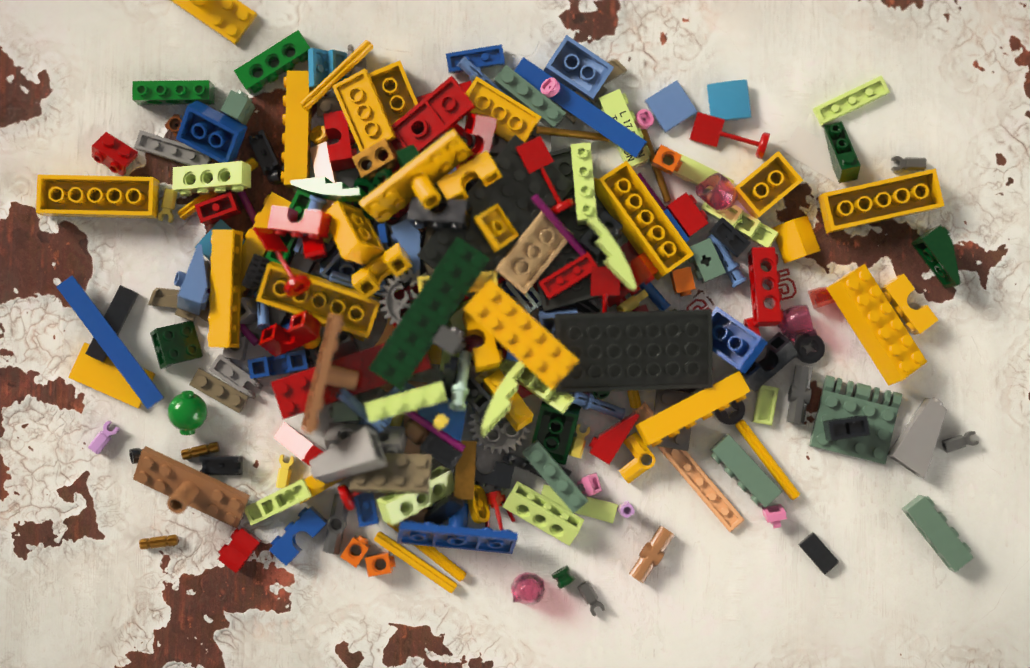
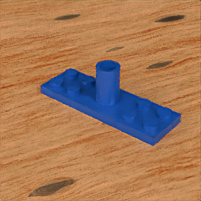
[397,502,518,554]

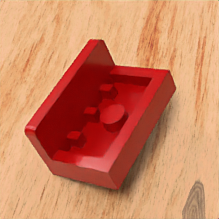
[92,132,138,176]

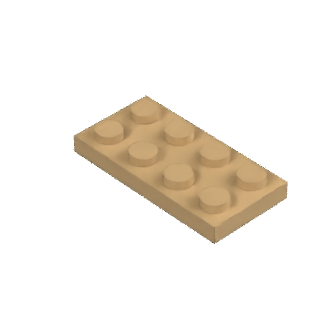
[494,211,573,295]

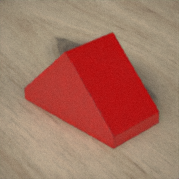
[302,236,329,261]

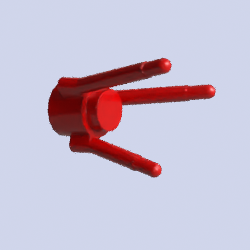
[485,490,515,530]

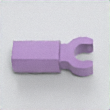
[88,421,120,454]
[617,501,634,518]

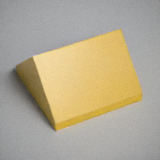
[472,203,520,253]
[772,215,820,264]

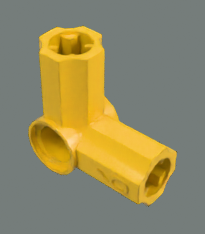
[619,432,655,484]

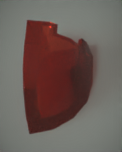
[808,287,835,309]

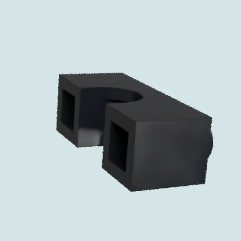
[407,197,473,232]
[736,332,798,392]
[453,456,515,491]

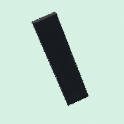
[85,285,139,362]

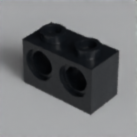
[579,211,623,259]
[823,415,870,441]

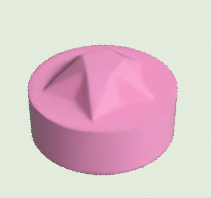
[540,78,560,98]
[634,109,654,129]

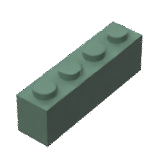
[494,65,566,128]
[710,434,782,508]
[523,439,588,514]
[902,495,974,572]

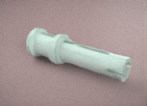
[448,351,472,411]

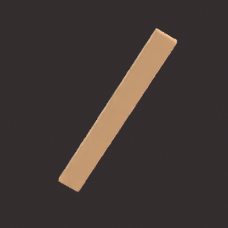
[631,402,744,532]

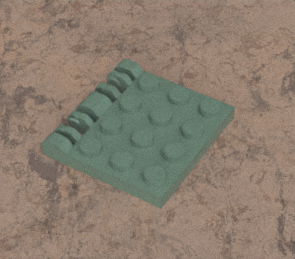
[809,375,902,464]

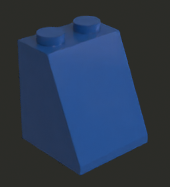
[418,398,468,441]

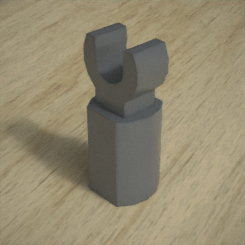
[891,156,926,171]
[941,431,979,453]
[577,581,605,616]

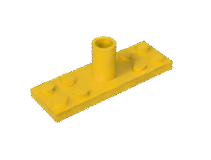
[170,0,257,45]
[359,129,473,224]

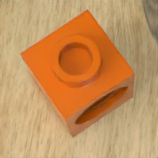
[651,144,683,176]
[670,266,696,297]
[340,535,371,567]
[365,551,395,577]

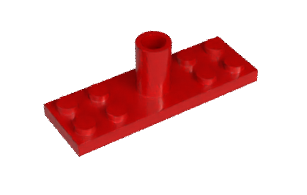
[383,76,476,178]

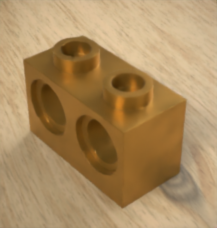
[352,138,398,181]

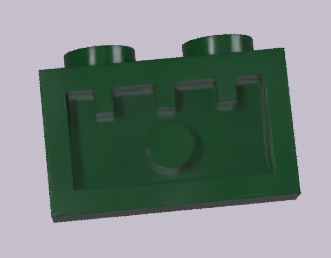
[150,321,203,369]

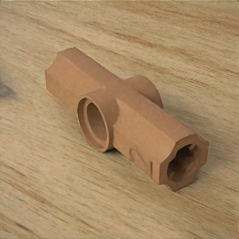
[629,525,674,583]

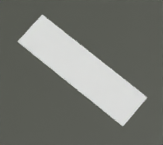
[783,126,887,188]

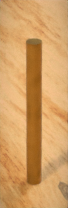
[536,126,610,142]
[641,129,671,203]

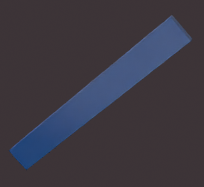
[514,57,647,158]
[56,275,164,410]

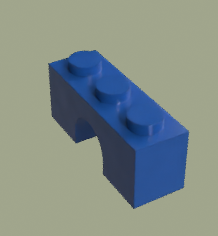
[247,350,311,379]
[269,506,328,566]

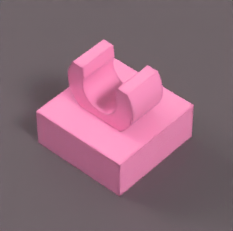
[577,473,602,497]
[762,504,787,528]

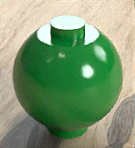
[168,391,207,435]

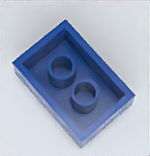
[176,100,248,163]
[712,306,768,374]

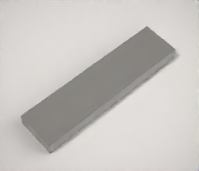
[134,130,212,166]

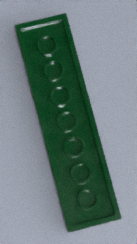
[368,237,490,391]

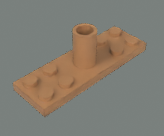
[301,313,359,434]
[133,446,250,528]

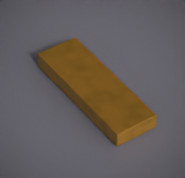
[454,440,477,500]

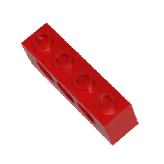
[747,247,784,327]

